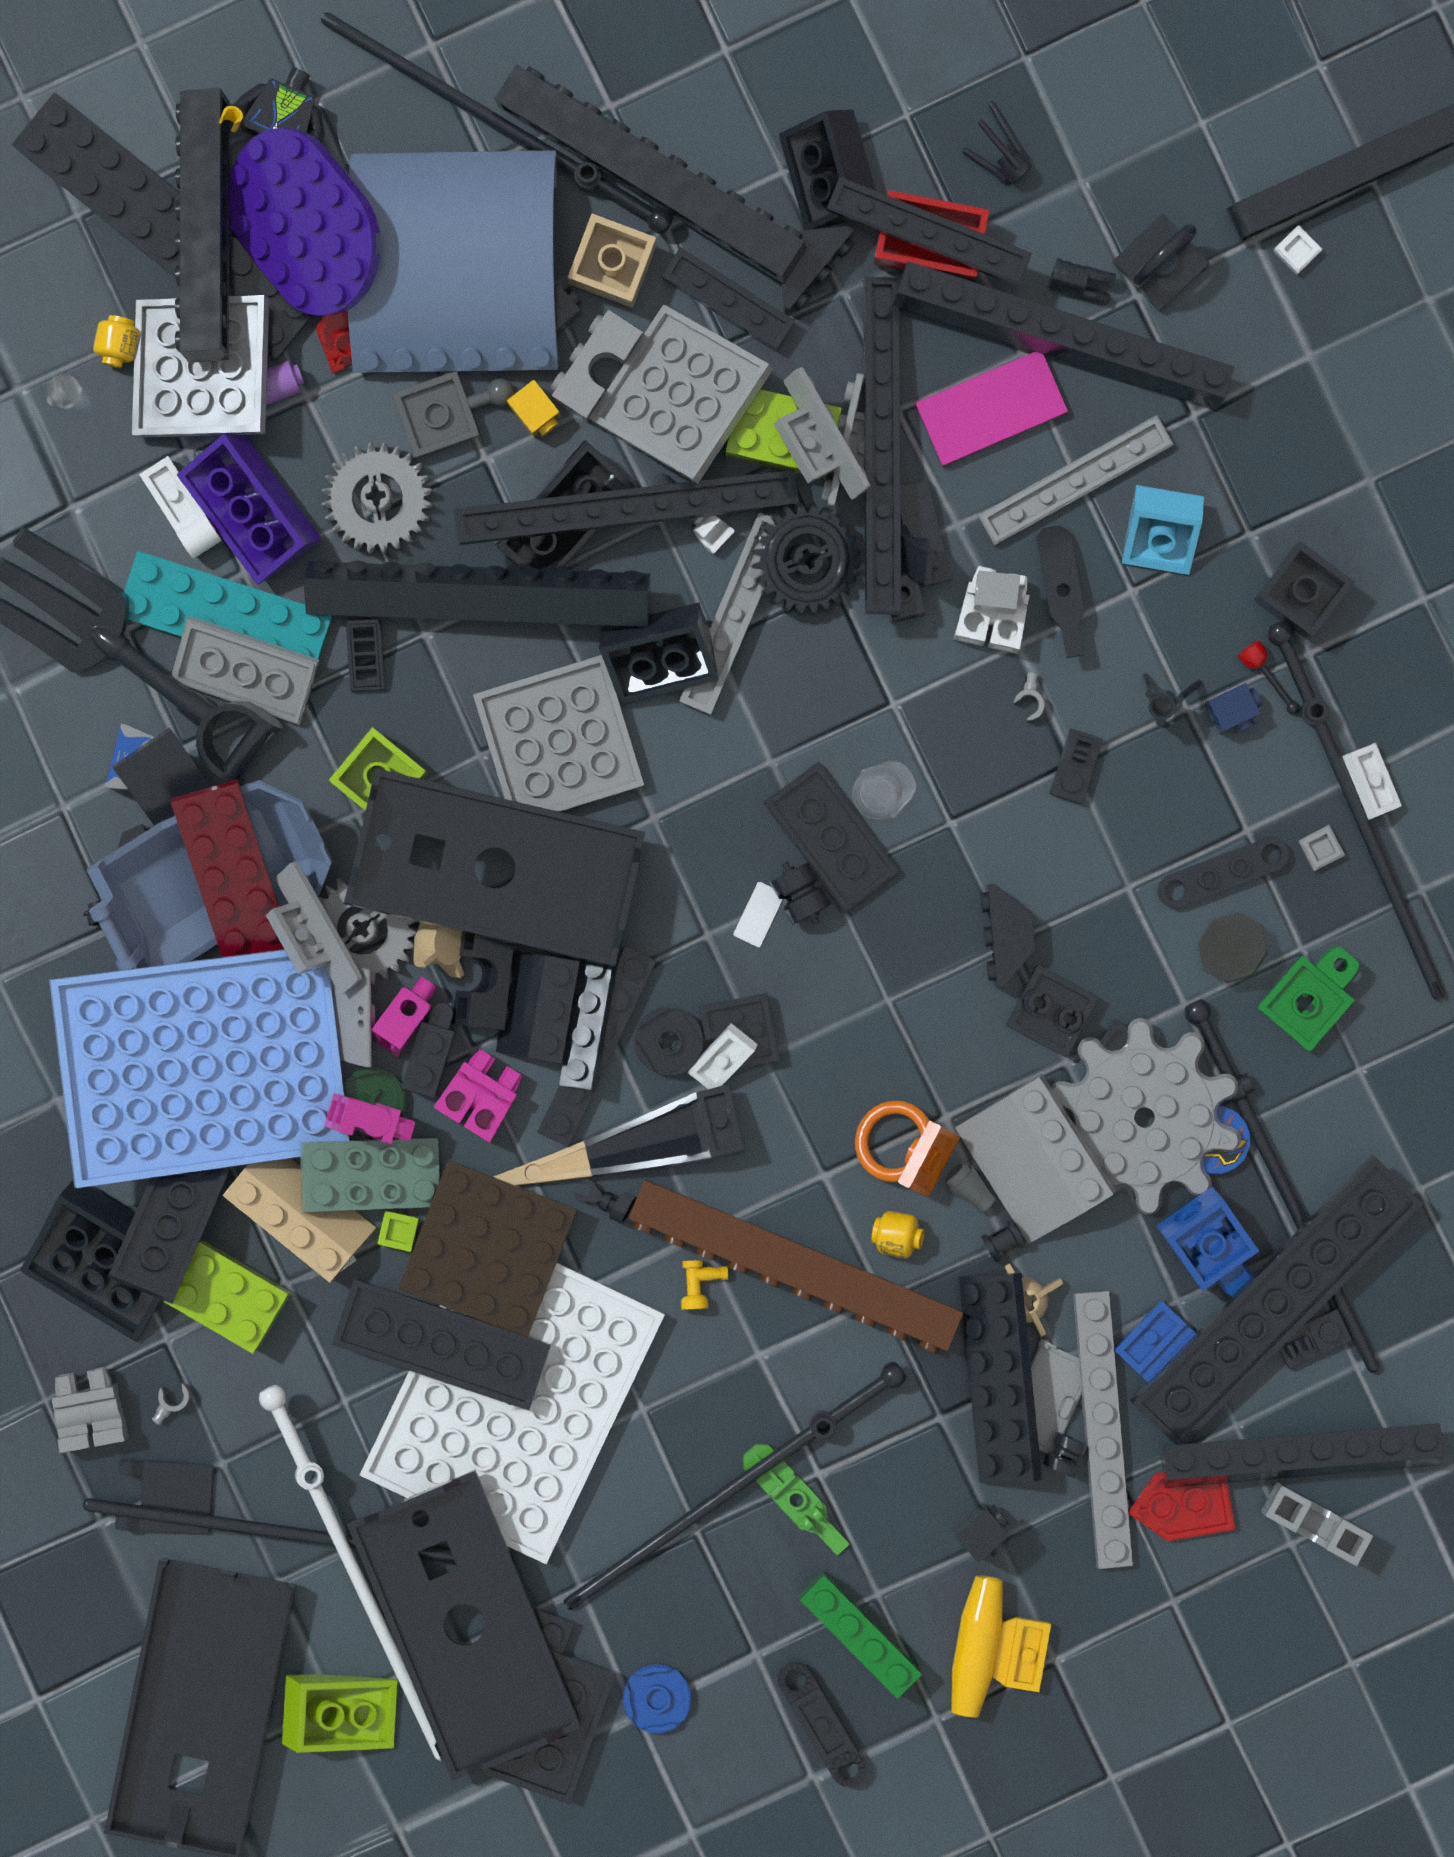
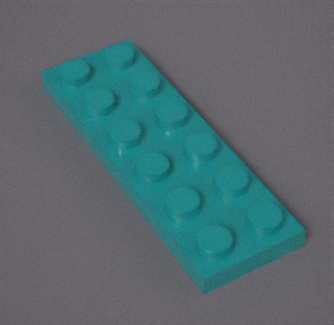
[124,551,334,659]

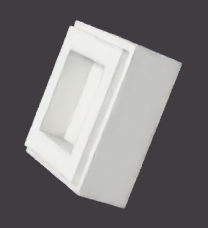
[1273,225,1322,275]

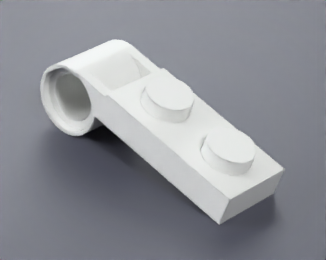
[139,456,222,559]

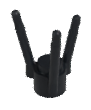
[962,101,1032,185]
[1142,673,1202,727]

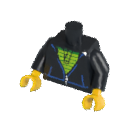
[219,67,325,144]

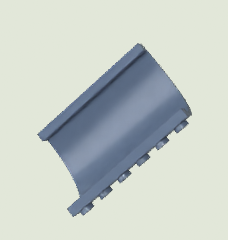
[348,150,559,373]

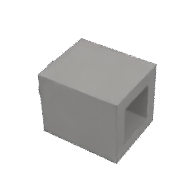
[973,570,1025,615]

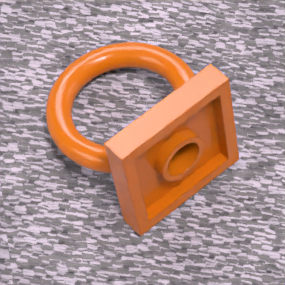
[855,1100,960,1198]

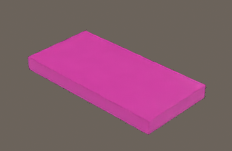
[915,351,1068,467]

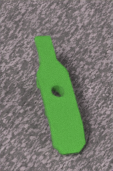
[743,1444,850,1556]

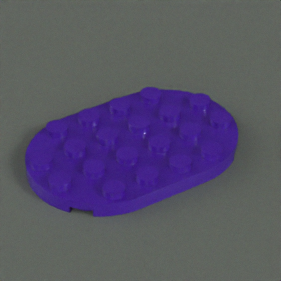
[229,128,380,316]

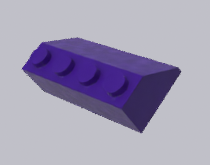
[176,433,322,585]

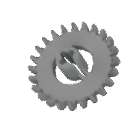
[321,442,434,554]
[318,874,417,985]

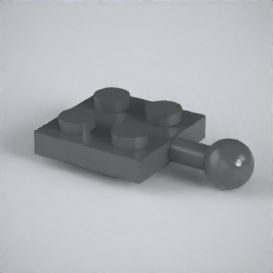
[392,371,514,459]

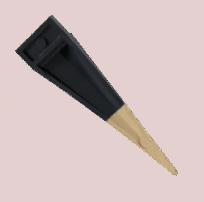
[494,1084,745,1186]

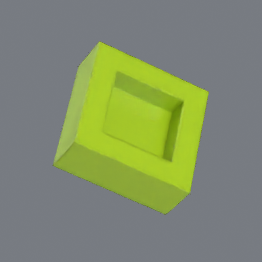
[377,1210,419,1252]

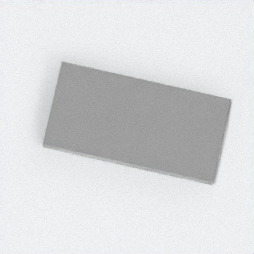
[171,616,319,725]

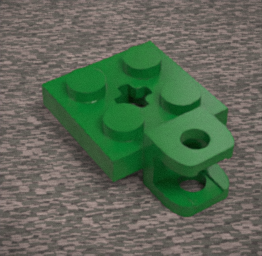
[1257,946,1359,1052]

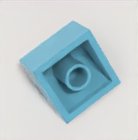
[1122,485,1204,575]

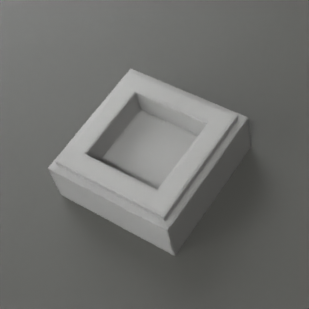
[1298,825,1345,871]

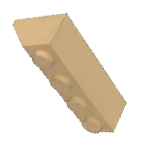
[222,1158,377,1283]

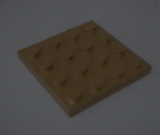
[398,1160,577,1336]

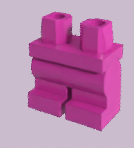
[433,1049,522,1143]
[324,1093,415,1144]

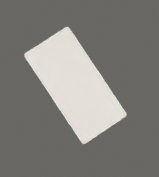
[733,882,783,947]

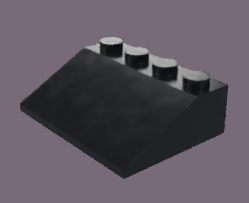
[20,1180,163,1342]

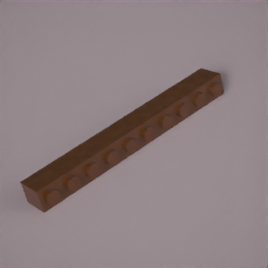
[629,1179,963,1354]

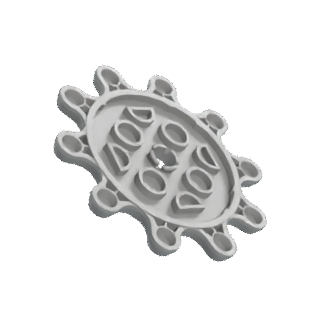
[1051,1018,1241,1215]

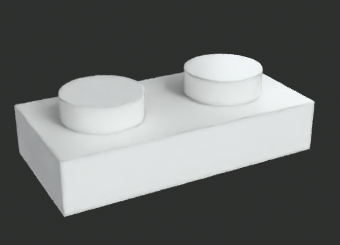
[1342,743,1402,820]
[687,1023,758,1089]

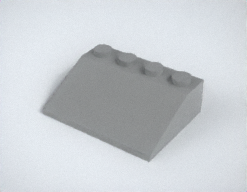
[955,1073,1116,1244]

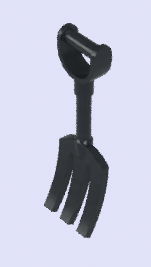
[0,527,283,786]

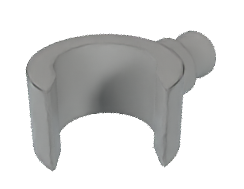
[1013,672,1044,721]
[152,1382,191,1425]

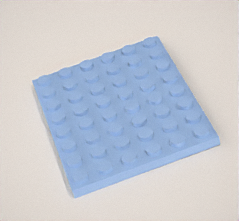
[49,949,349,1188]

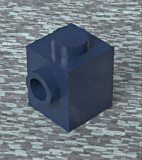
[1205,683,1262,734]

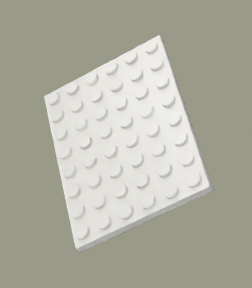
[360,1263,665,1564]

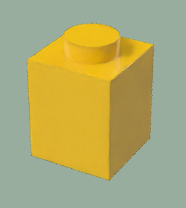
[507,380,561,437]

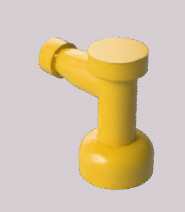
[681,1260,728,1310]

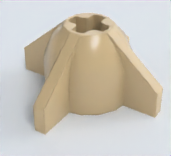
[414,922,464,978]
[1004,1263,1063,1337]

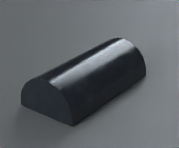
[493,440,635,570]

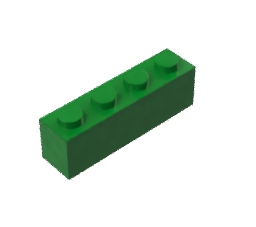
[799,1571,922,1699]

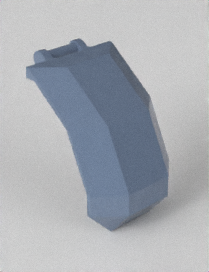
[87,780,333,971]

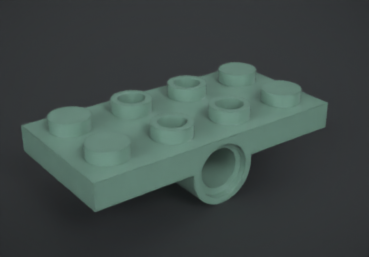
[300,1138,439,1212]

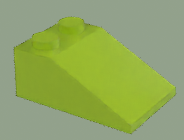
[282,1674,398,1753]

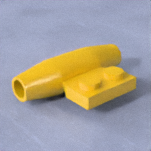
[951,1575,1051,1718]

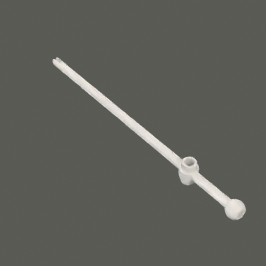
[259,1385,441,1761]

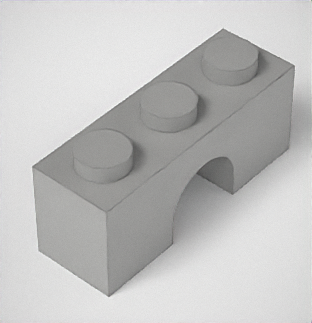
[550,310,643,423]
[1261,1482,1373,1566]

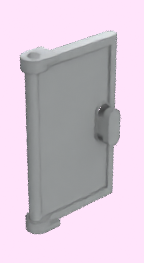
[330,965,375,1067]
[1031,1338,1082,1453]

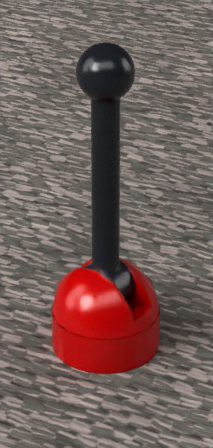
[1237,639,1300,715]

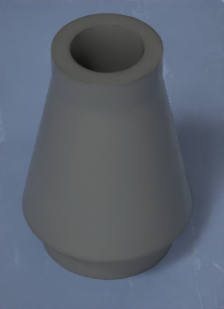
[945,1162,996,1213]

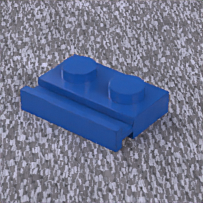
[1114,1300,1196,1382]

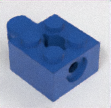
[1156,1186,1259,1296]

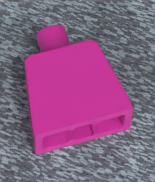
[371,977,437,1058]

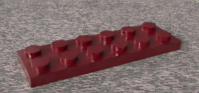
[171,779,284,957]

